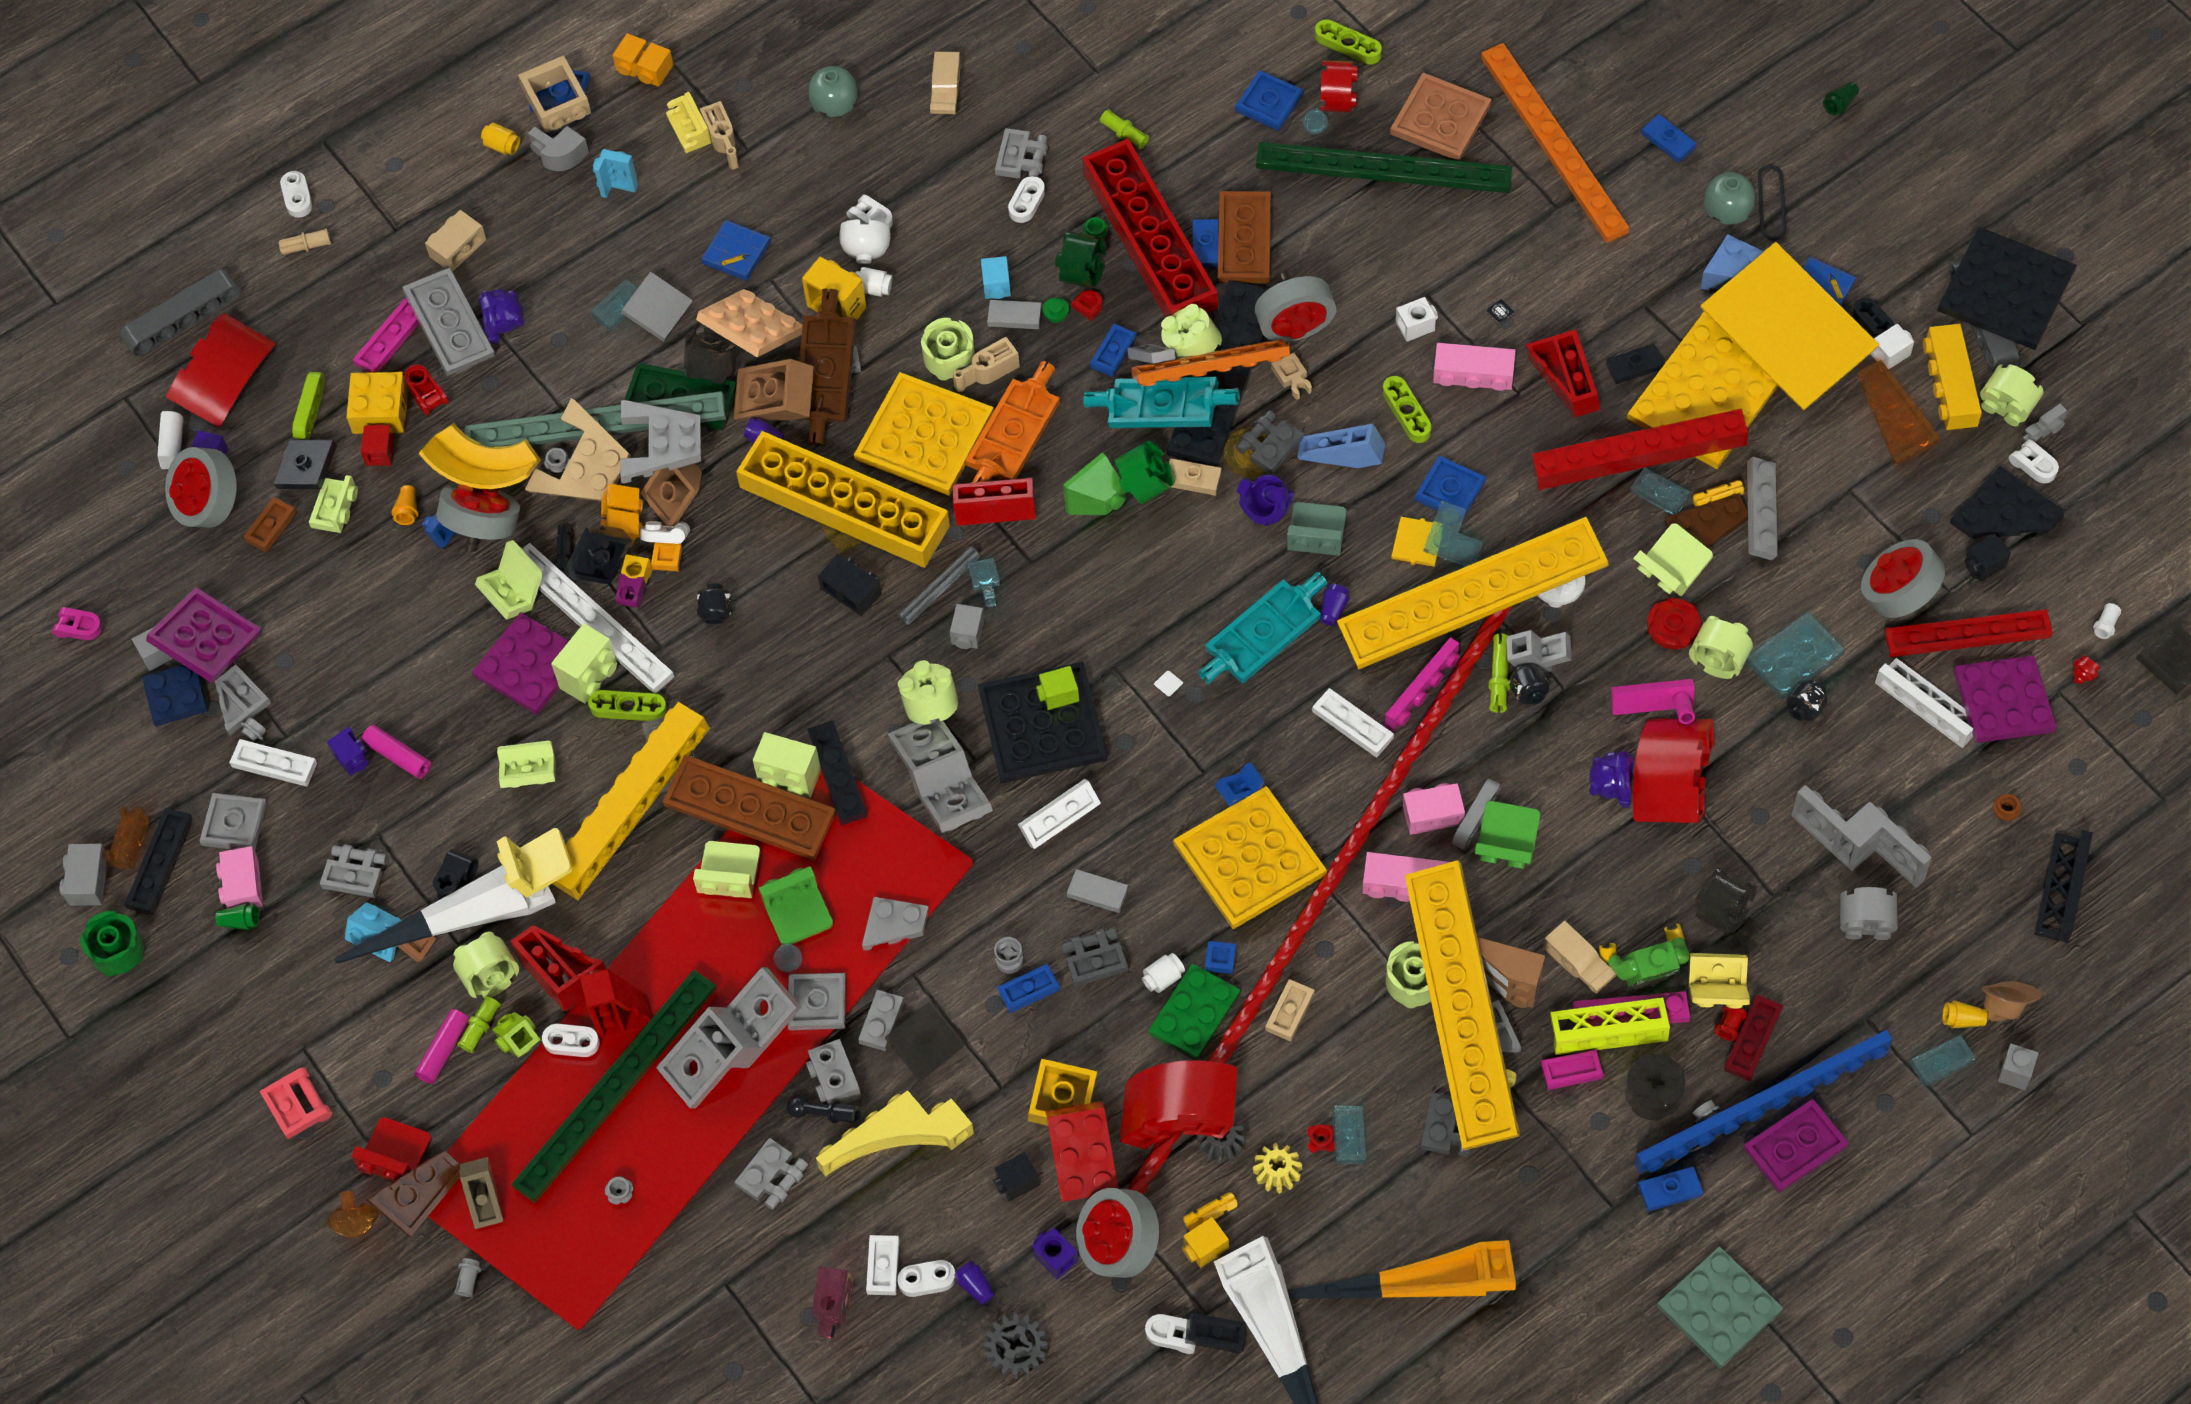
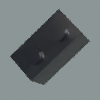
[818,554,882,617]

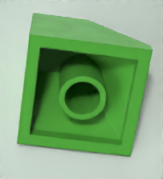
[1063,453,1126,515]

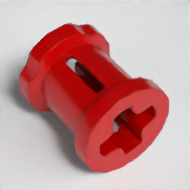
[1714,1004,1747,1042]

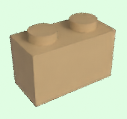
[425,210,486,272]

